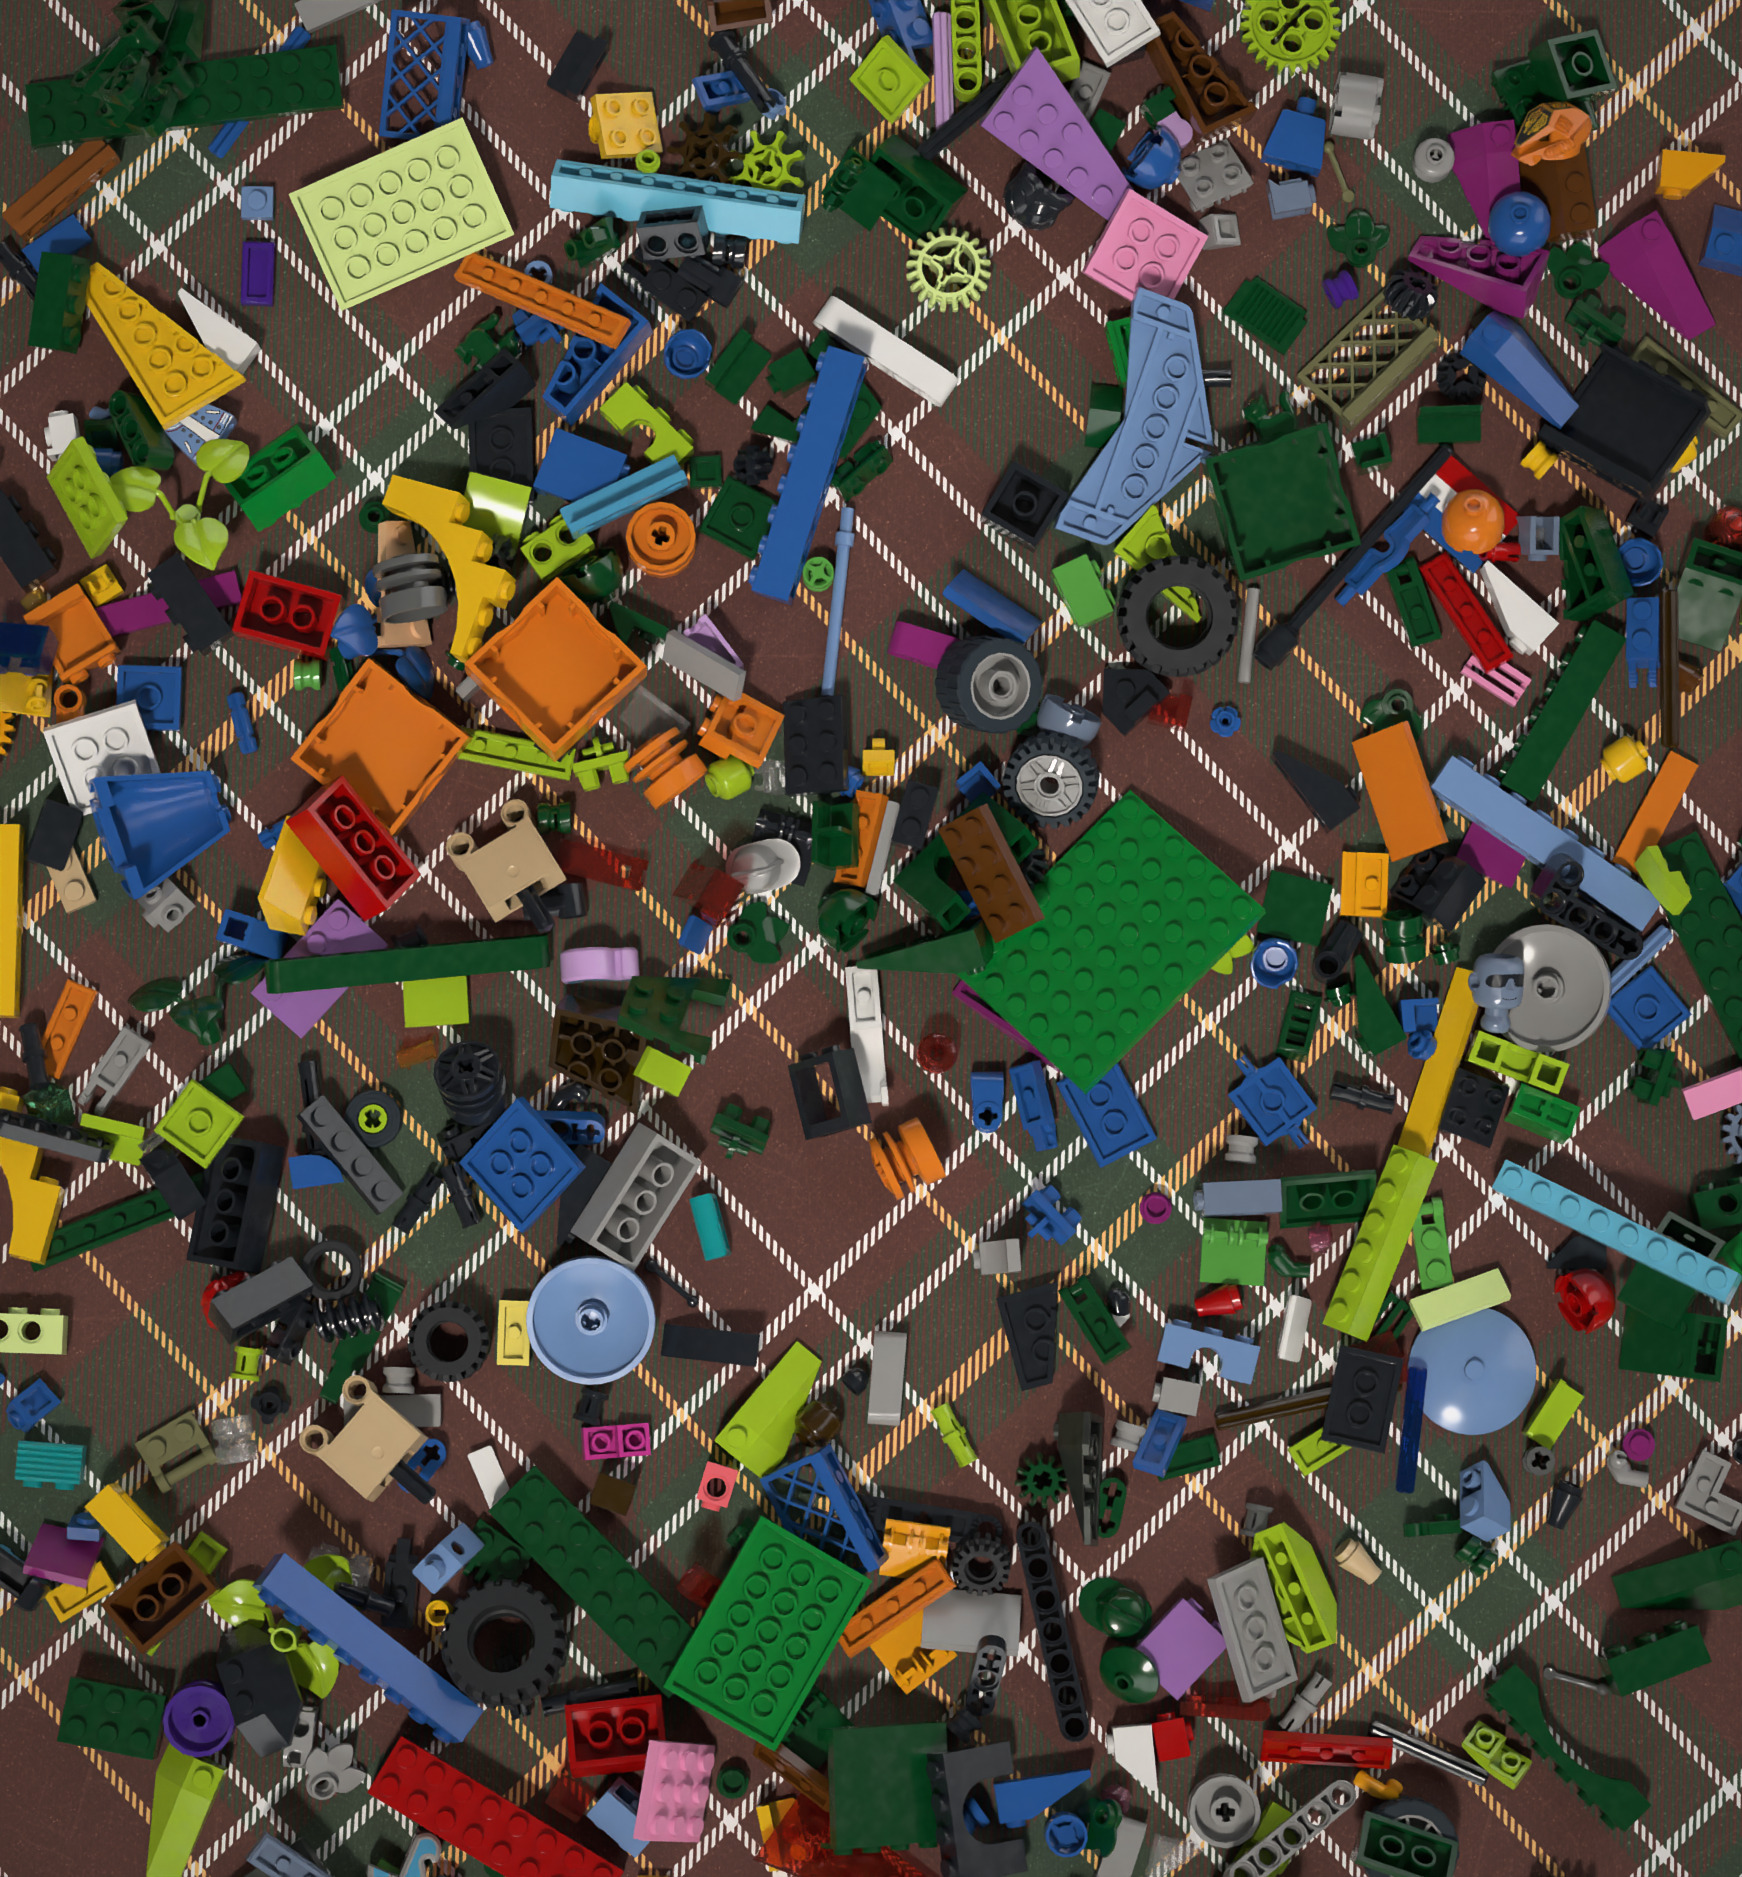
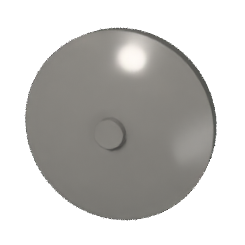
[1494,924,1612,1052]

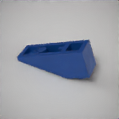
[993,1767,1091,1828]

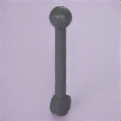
[1543,1667,1609,1696]

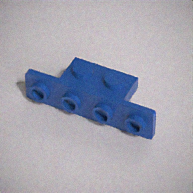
[868,0,933,67]

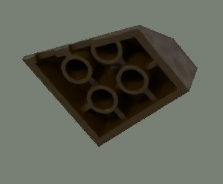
[548,994,655,1116]

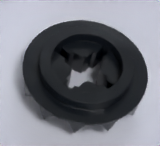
[1436,352,1487,402]

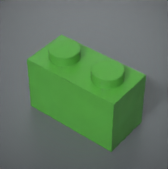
[1051,554,1116,631]

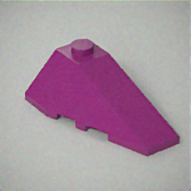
[1447,120,1521,245]
[1596,211,1716,341]

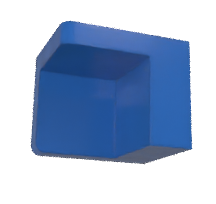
[955,761,1001,803]
[1397,998,1439,1034]

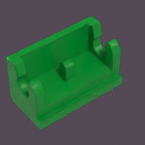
[1104,317,1131,388]
[1504,1083,1581,1145]

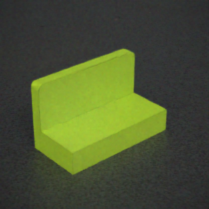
[80,1113,150,1166]
[1521,1379,1584,1450]

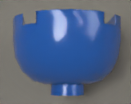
[1121,125,1181,190]
[1488,191,1551,257]

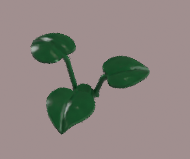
[127,953,269,1046]

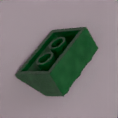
[870,134,968,243]

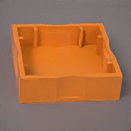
[464,577,647,762]
[290,658,474,838]

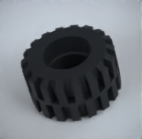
[407,1301,491,1382]

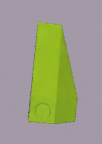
[714,1341,822,1478]
[146,1742,229,1877]

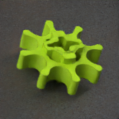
[730,130,805,191]

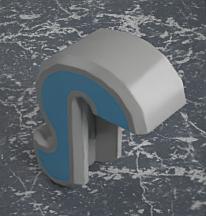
[366,1830,442,1877]

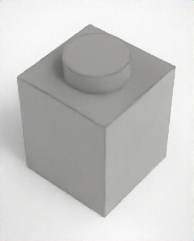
[1151,1377,1202,1416]

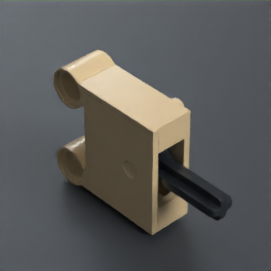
[446,799,567,933]
[299,1375,436,1505]

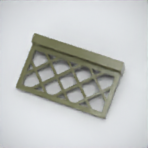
[1296,290,1439,431]

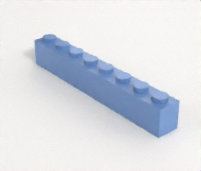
[1430,755,1660,933]

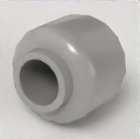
[1412,138,1455,183]

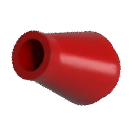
[1194,1283,1244,1317]

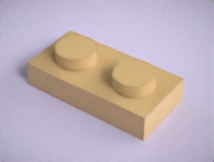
[47,845,97,914]

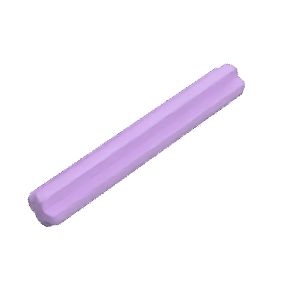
[932,12,954,131]

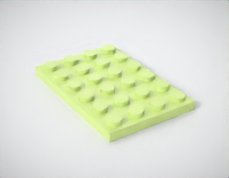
[289,117,514,311]

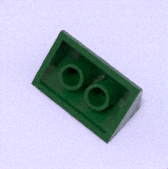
[1277,1169,1376,1229]
[1350,1811,1459,1877]

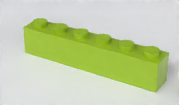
[1322,1145,1438,1342]

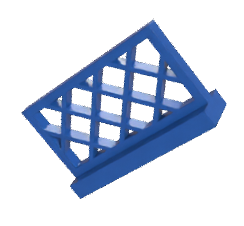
[379,9,470,140]
[759,1444,889,1574]

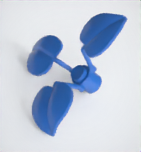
[330,569,434,701]

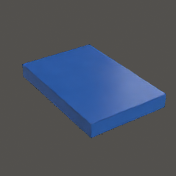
[942,569,1042,645]
[1056,1063,1157,1168]

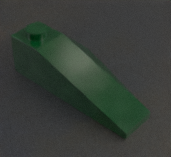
[856,916,993,975]
[1611,1539,1742,1610]

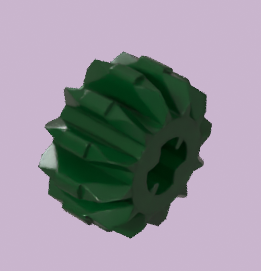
[1015,1453,1068,1508]

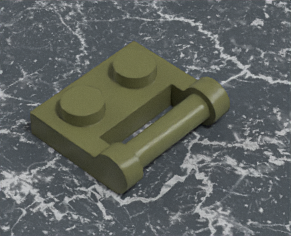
[134,1411,220,1494]

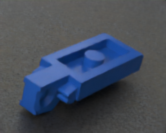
[1009,1060,1058,1152]

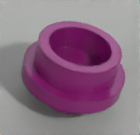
[1139,1192,1172,1224]
[1622,1429,1655,1461]

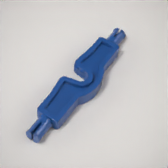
[1334,492,1440,607]

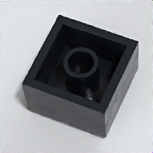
[980,461,1068,553]

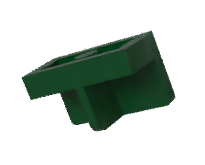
[811,800,859,871]

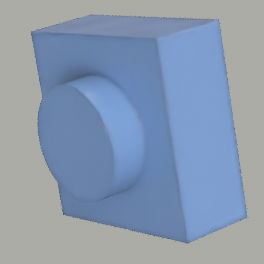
[241,186,274,220]

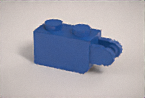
[1626,597,1660,688]

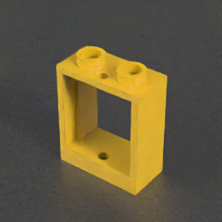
[84,1483,170,1564]

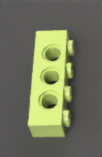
[0,1307,68,1355]

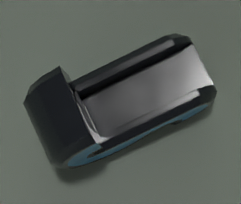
[0,1543,51,1612]

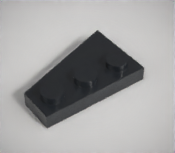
[996,1281,1058,1391]

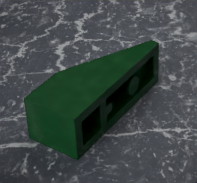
[1352,954,1407,1059]

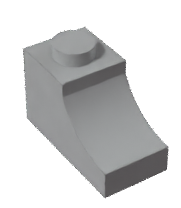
[973,1239,1021,1275]

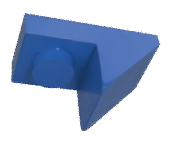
[692,71,751,115]

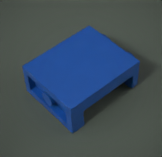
[533,428,631,503]

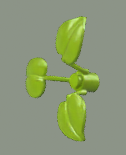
[110,439,250,570]
[208,1554,353,1699]

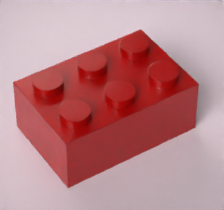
[232,570,345,662]

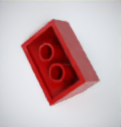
[564,1694,667,1778]

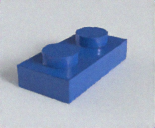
[1133,1409,1187,1478]

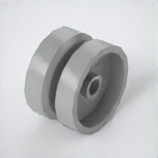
[1186,1772,1261,1848]

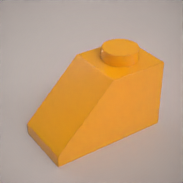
[1655,149,1726,200]

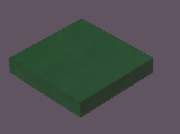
[698,475,779,562]
[1256,870,1333,948]

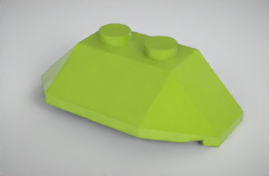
[1250,1522,1337,1654]

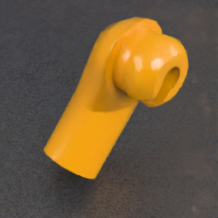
[1353,1770,1403,1800]

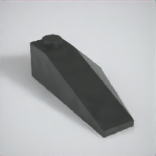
[1053,1412,1104,1547]

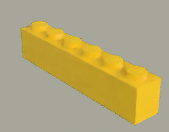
[0,824,25,1018]

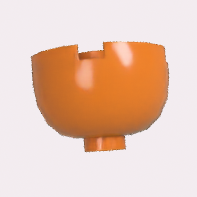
[1441,489,1505,554]

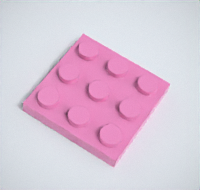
[1081,189,1209,302]
[633,1740,715,1843]

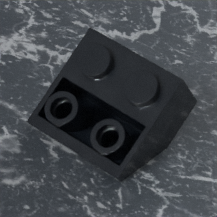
[1389,847,1486,933]

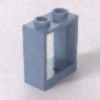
[1193,1179,1282,1218]

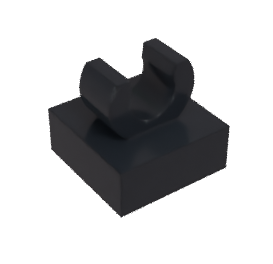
[1625,500,1670,539]

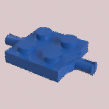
[1227,1054,1317,1149]

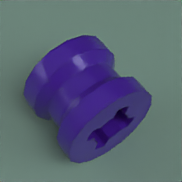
[1322,270,1359,309]

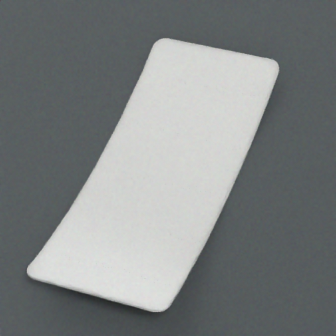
[468,1446,510,1509]

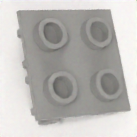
[1177,139,1254,213]

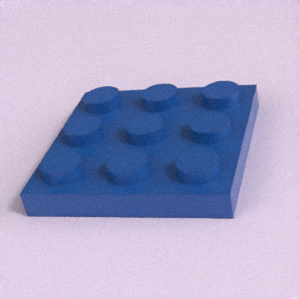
[459,1097,586,1233]

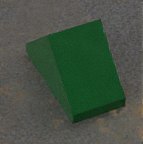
[1084,384,1123,449]

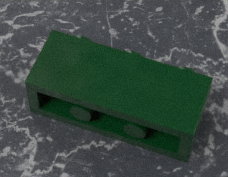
[27,251,91,354]

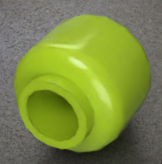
[705,754,754,800]

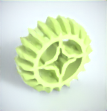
[906,227,991,313]

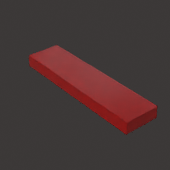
[1419,552,1514,674]
[1260,1730,1393,1769]

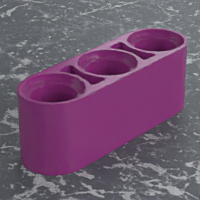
[887,621,962,669]

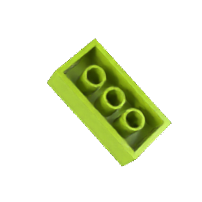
[982,0,1080,83]

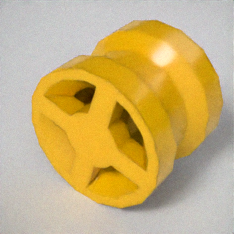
[1520,440,1559,480]

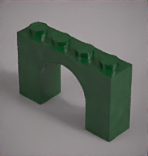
[893,791,1040,933]

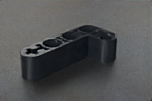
[1530,853,1643,960]

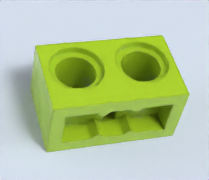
[520,514,595,584]

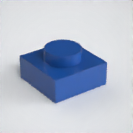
[67,1512,105,1542]

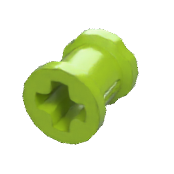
[230,1346,264,1382]

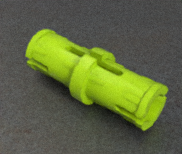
[930,1402,978,1468]

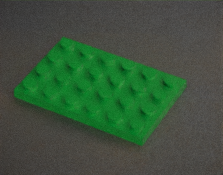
[662,1515,873,1751]

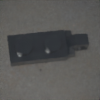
[381,1537,419,1629]

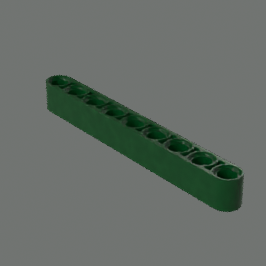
[264,934,551,994]

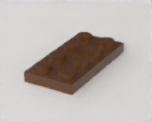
[938,803,1045,943]

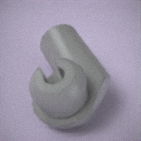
[1607,1450,1649,1488]

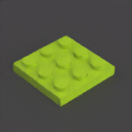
[46,436,128,559]

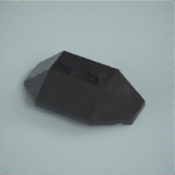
[216,1624,303,1758]

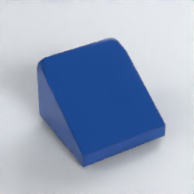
[678,915,713,955]

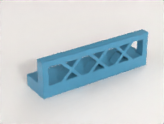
[559,454,688,540]

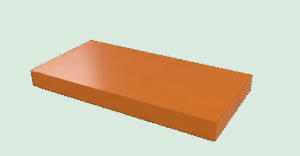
[1352,721,1449,862]

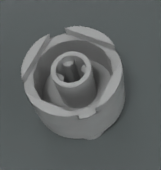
[1329,71,1384,140]

